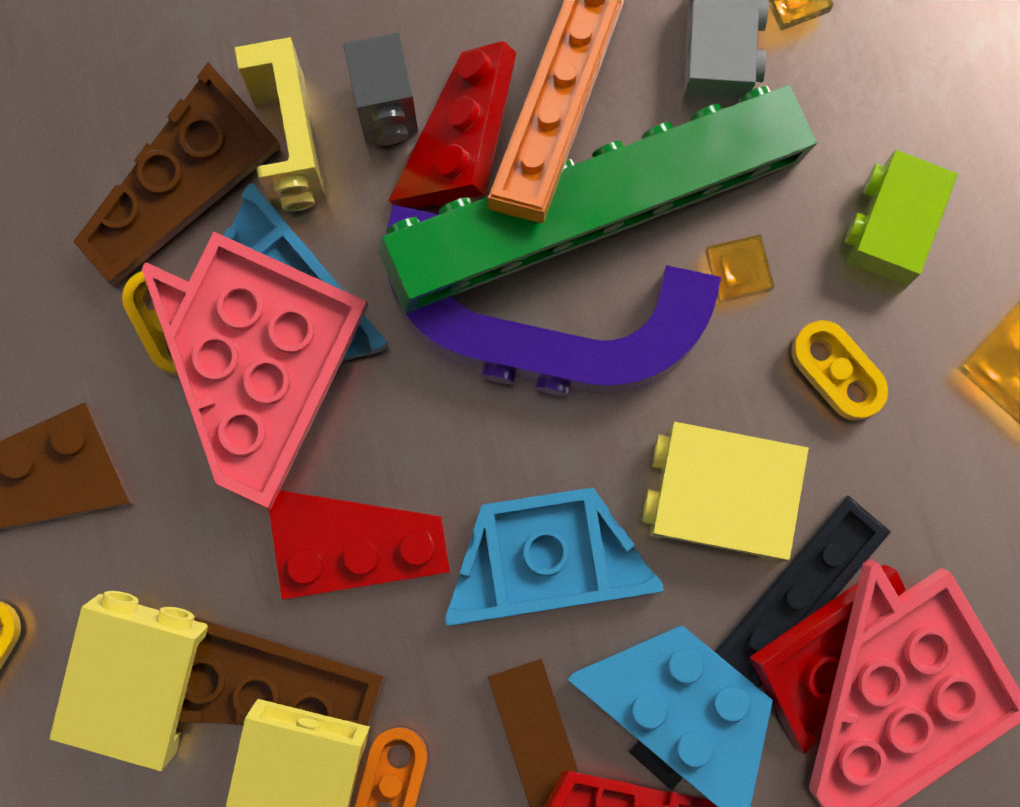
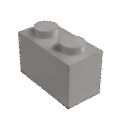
[684,0,769,100]

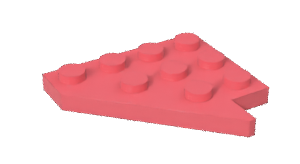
[142,231,369,509]
[809,559,1020,807]

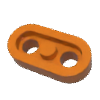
[355,727,428,807]

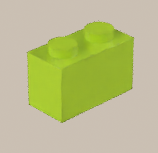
[844,150,958,287]

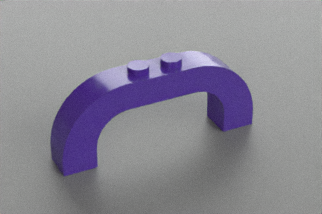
[386,205,721,396]

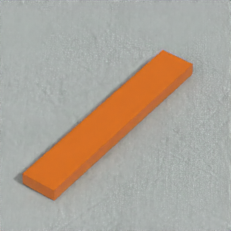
[488,0,625,224]

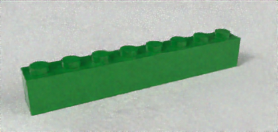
[378,84,817,314]

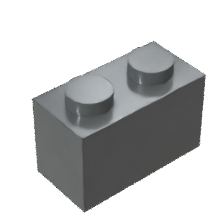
[343,32,418,145]

